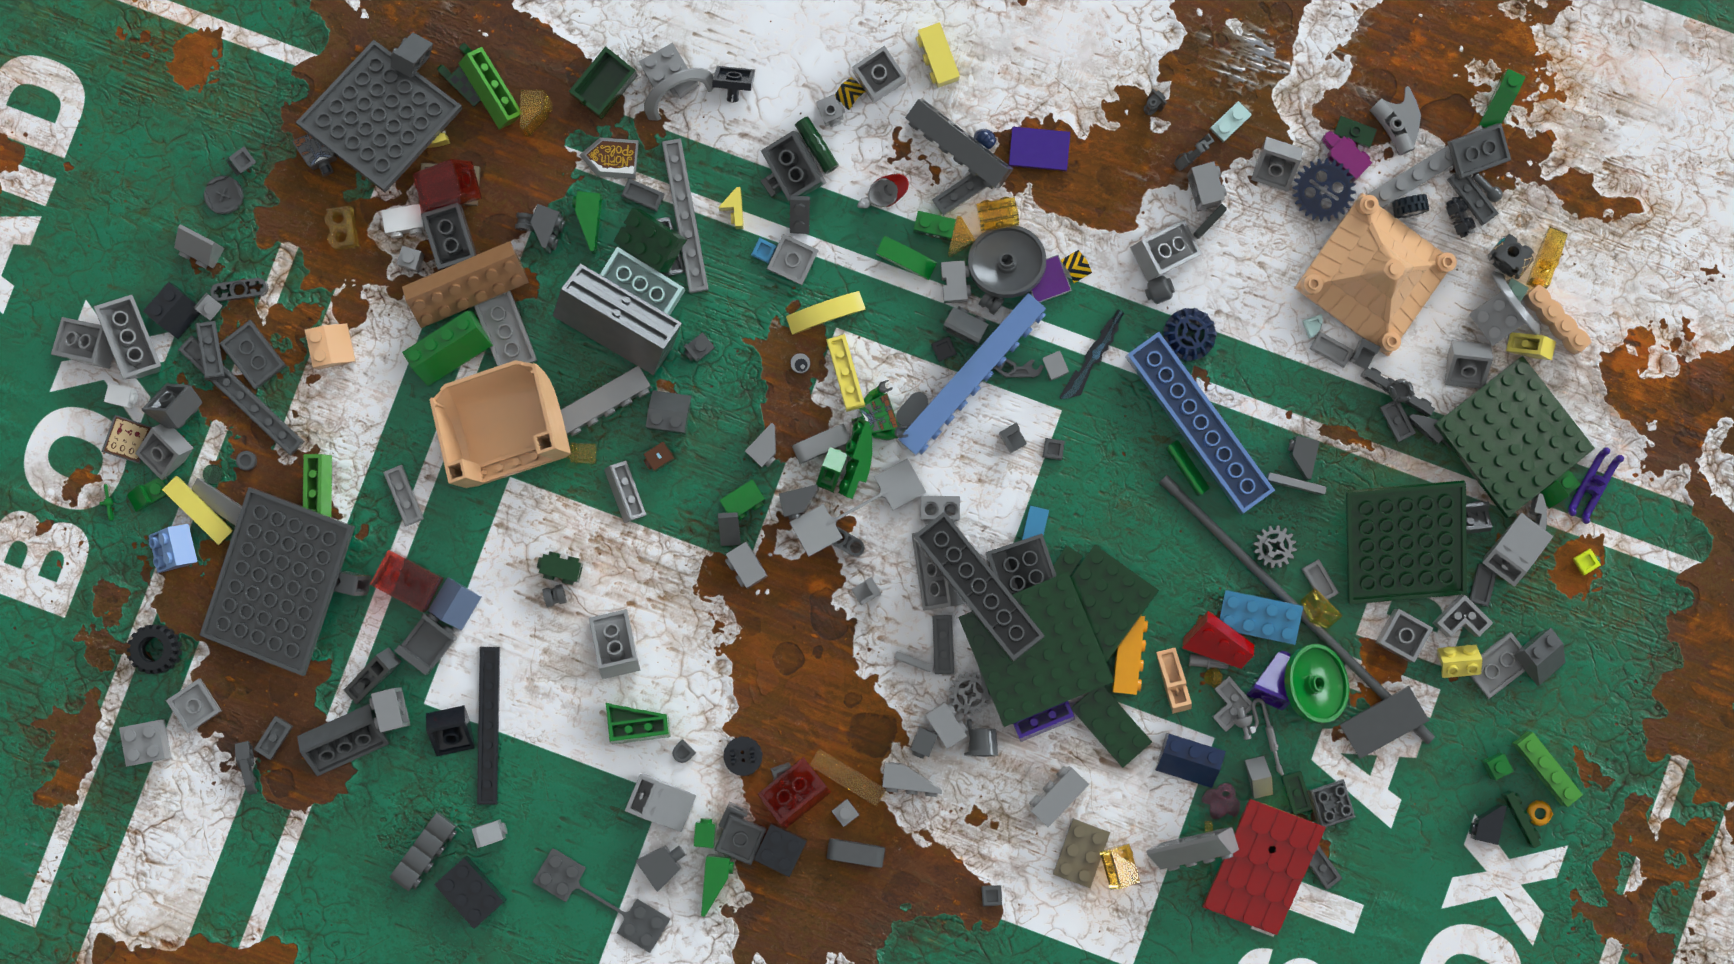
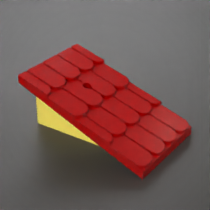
[1202,798,1326,935]

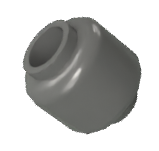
[1145,276,1175,304]

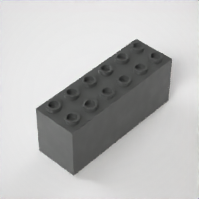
[553,264,682,375]

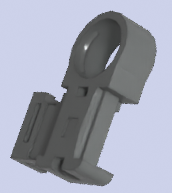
[1173,134,1214,171]

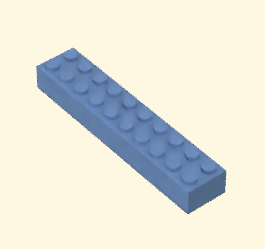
[1125,332,1275,514]

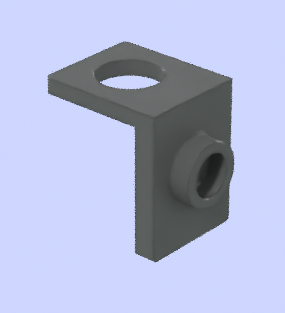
[719,801,748,828]

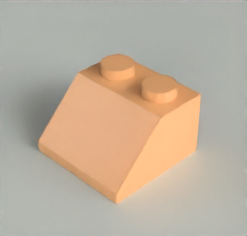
[305,323,356,370]

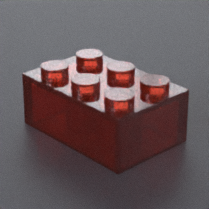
[370,550,444,612]

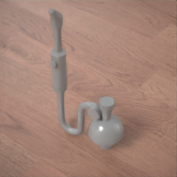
[1233,698,1284,776]

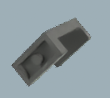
[395,613,457,675]

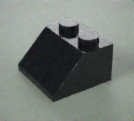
[143,282,201,339]
[426,705,475,756]

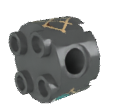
[1487,234,1534,279]

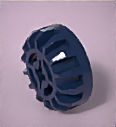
[1163,308,1217,361]

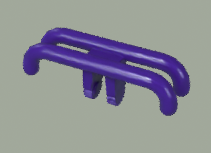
[1567,447,1624,524]

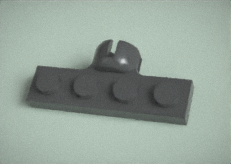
[1360,367,1435,417]

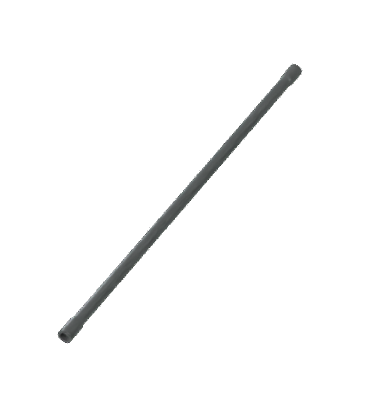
[1159,475,1435,744]

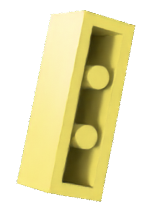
[916,22,960,88]

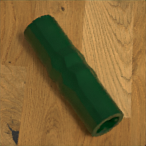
[795,116,839,174]

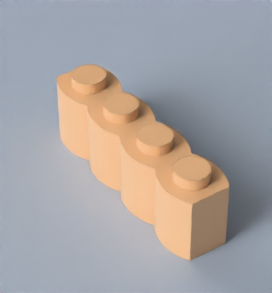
[1523,285,1592,355]

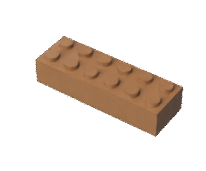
[402,241,529,328]

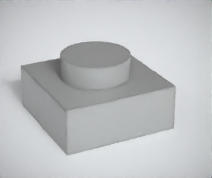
[194,293,223,321]
[832,799,859,827]

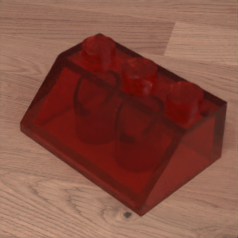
[757,757,831,829]

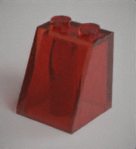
[413,159,482,212]

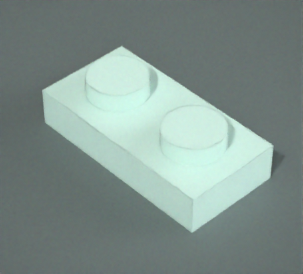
[1210,101,1252,142]

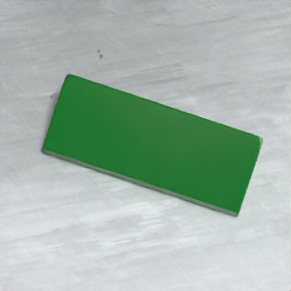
[1166,440,1209,496]

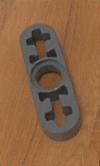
[210,278,269,302]

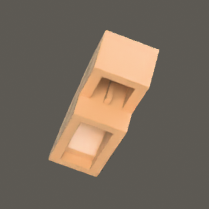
[1156,648,1192,714]

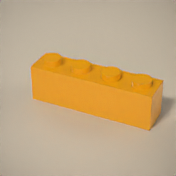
[1112,616,1148,695]

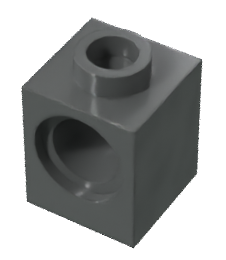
[225,147,256,176]

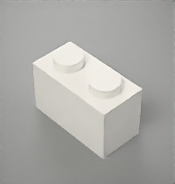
[381,204,426,238]

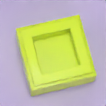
[1573,549,1601,575]

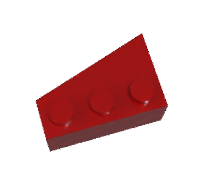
[1182,611,1254,669]

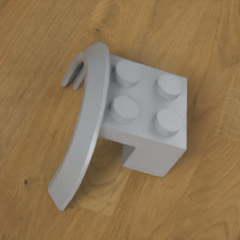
[639,43,714,121]
[1469,271,1541,346]

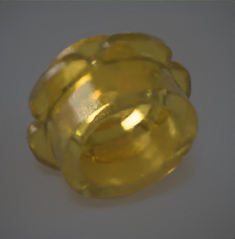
[1204,668,1222,687]

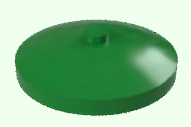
[1285,644,1349,724]

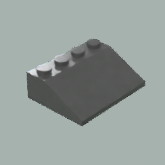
[985,534,1056,595]

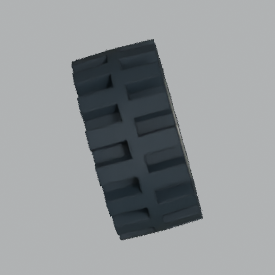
[1392,194,1429,218]

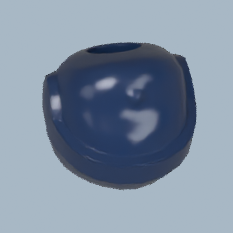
[974,129,996,149]

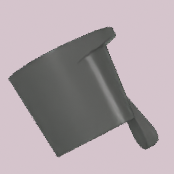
[964,719,998,757]

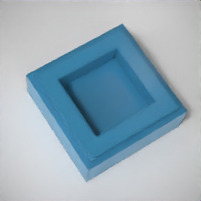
[751,237,777,264]

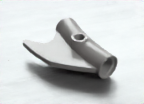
[1369,86,1421,155]

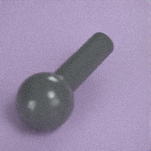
[1472,173,1503,202]

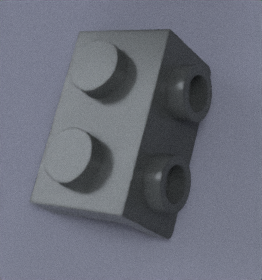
[1466,501,1492,534]

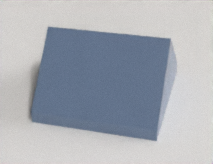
[428,577,482,630]

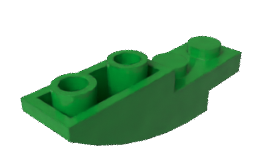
[838,417,872,499]

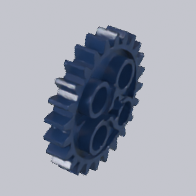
[1292,158,1356,222]

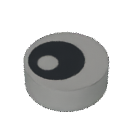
[791,353,810,374]

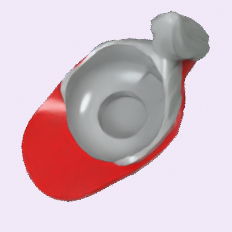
[857,174,909,209]

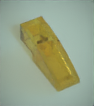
[1526,226,1568,289]

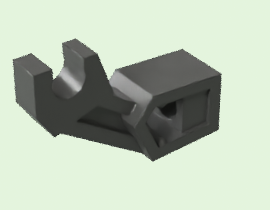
[993,359,1044,378]
[235,741,257,795]

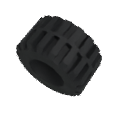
[127,625,182,674]

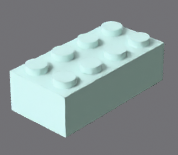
[600,247,685,316]

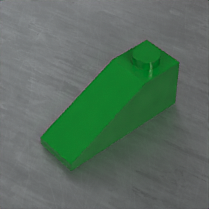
[1478,69,1525,128]
[572,191,602,254]
[701,855,734,917]

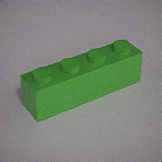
[458,47,523,129]
[303,454,332,517]
[1512,731,1583,807]

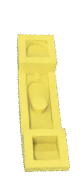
[786,291,866,335]

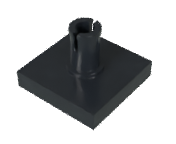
[712,66,755,102]

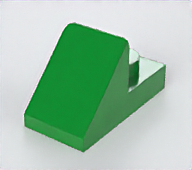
[1540,470,1581,509]
[127,477,168,512]

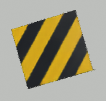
[835,77,865,110]
[1061,250,1092,283]

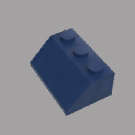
[1155,733,1226,788]

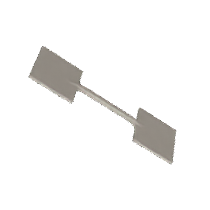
[789,459,926,557]

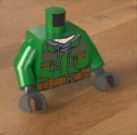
[851,380,908,441]

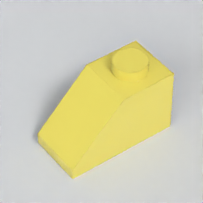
[1506,332,1556,360]

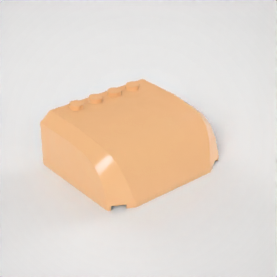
[429,360,571,488]

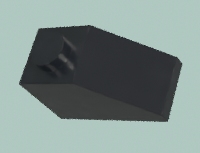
[1469,804,1507,845]

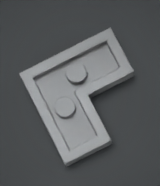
[1212,676,1252,732]

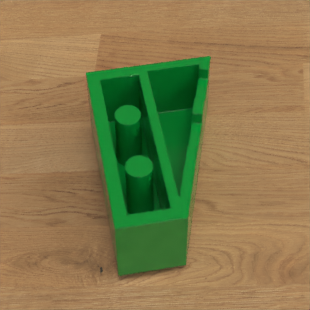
[606,703,671,745]

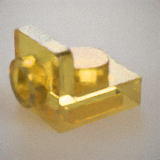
[567,443,596,464]

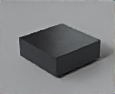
[931,336,957,362]

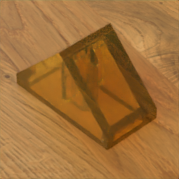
[948,216,975,257]
[1301,588,1343,628]

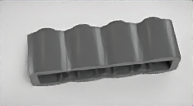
[389,812,457,891]

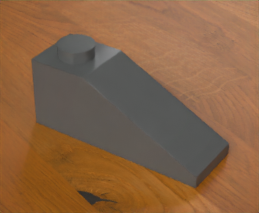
[344,647,401,704]

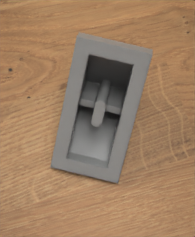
[1244,756,1273,799]

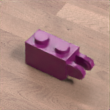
[1322,131,1372,182]

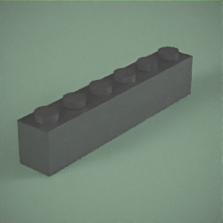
[905,99,1013,189]

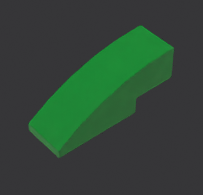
[876,236,937,280]

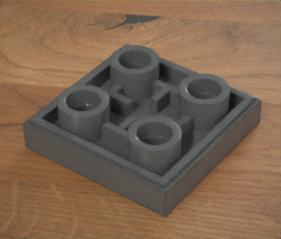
[1307,779,1355,827]

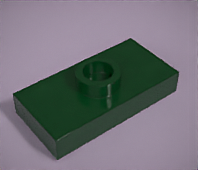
[1334,116,1377,148]

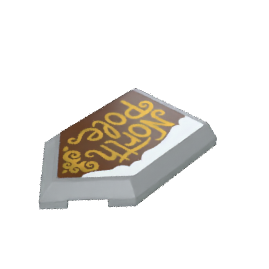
[579,138,639,179]

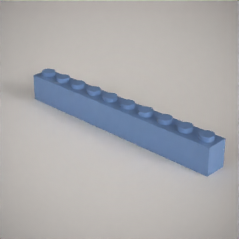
[898,293,1046,455]

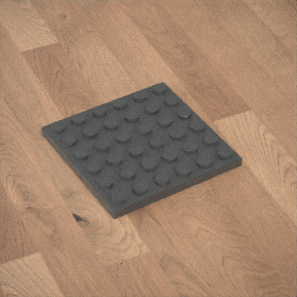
[296,40,462,193]

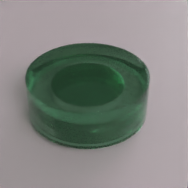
[203,464,224,484]

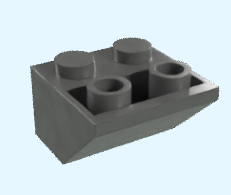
[531,204,565,254]

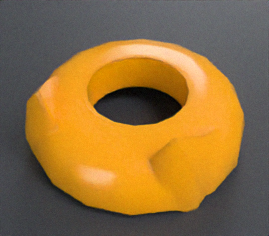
[1526,800,1553,826]

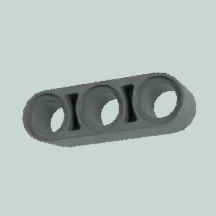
[832,526,865,557]
[826,838,885,868]

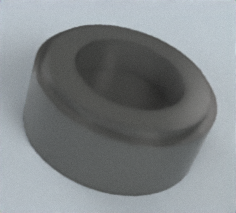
[236,451,257,471]

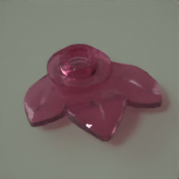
[1202,783,1240,819]

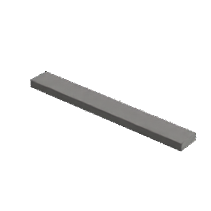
[662,138,709,294]

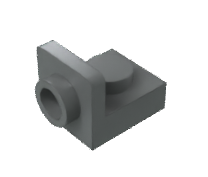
[684,332,715,363]

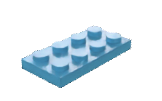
[1219,590,1303,645]

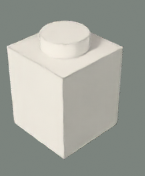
[104,383,138,409]

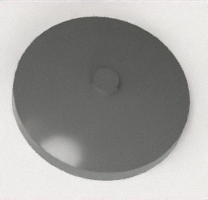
[968,225,1046,298]

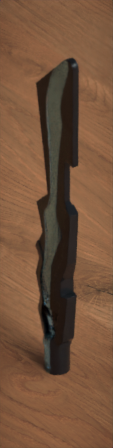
[1060,309,1124,399]

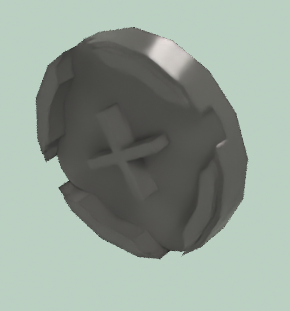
[204,176,244,215]

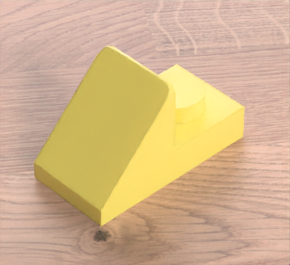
[718,187,744,229]

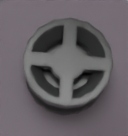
[514,213,534,232]

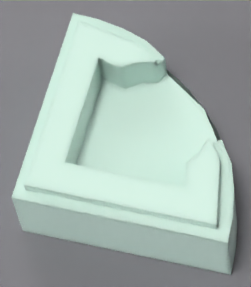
[1302,314,1323,339]

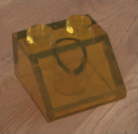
[520,90,552,137]

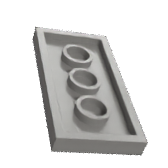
[474,290,538,366]

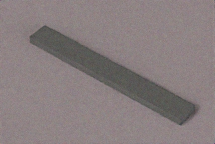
[178,335,305,456]

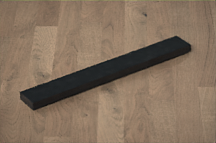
[477,647,500,805]

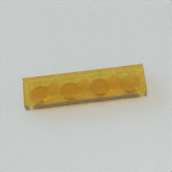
[809,748,886,806]

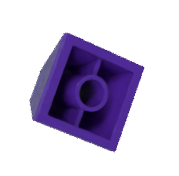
[1246,651,1291,711]

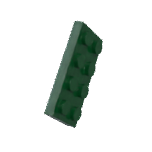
[1071,686,1152,768]

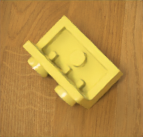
[1437,645,1482,678]

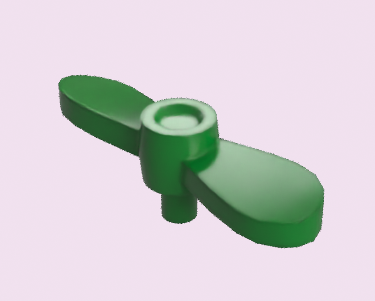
[100,484,114,521]

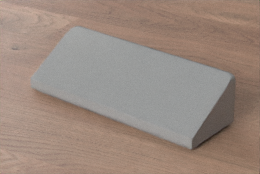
[604,461,646,523]
[192,478,242,526]

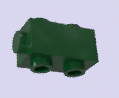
[537,551,583,585]

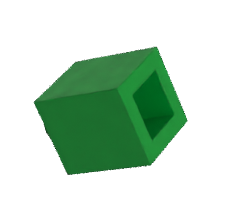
[1481,753,1514,780]
[694,818,716,848]

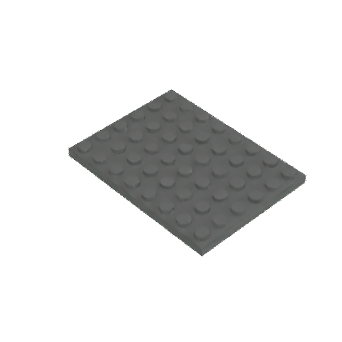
[199,487,355,676]

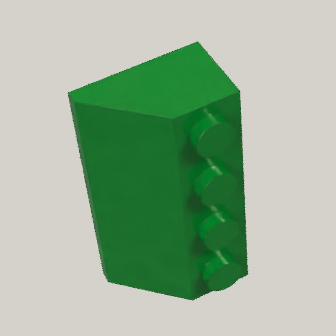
[402,311,493,386]

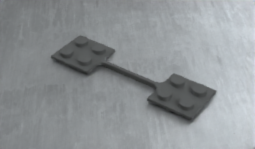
[533,848,670,953]

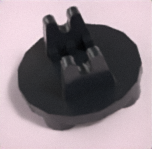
[723,737,763,776]

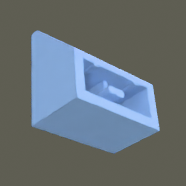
[149,524,197,573]

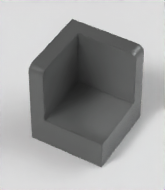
[1349,338,1381,369]
[999,422,1027,454]

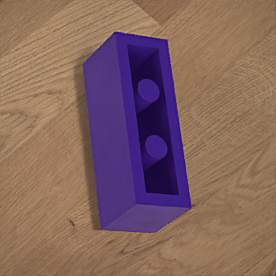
[1013,701,1075,742]

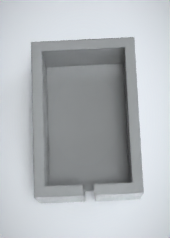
[1029,766,1089,827]

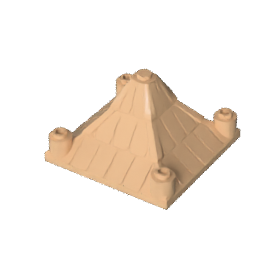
[1294,193,1457,356]

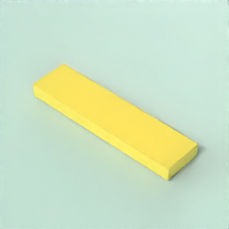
[826,334,865,412]
[162,476,233,545]

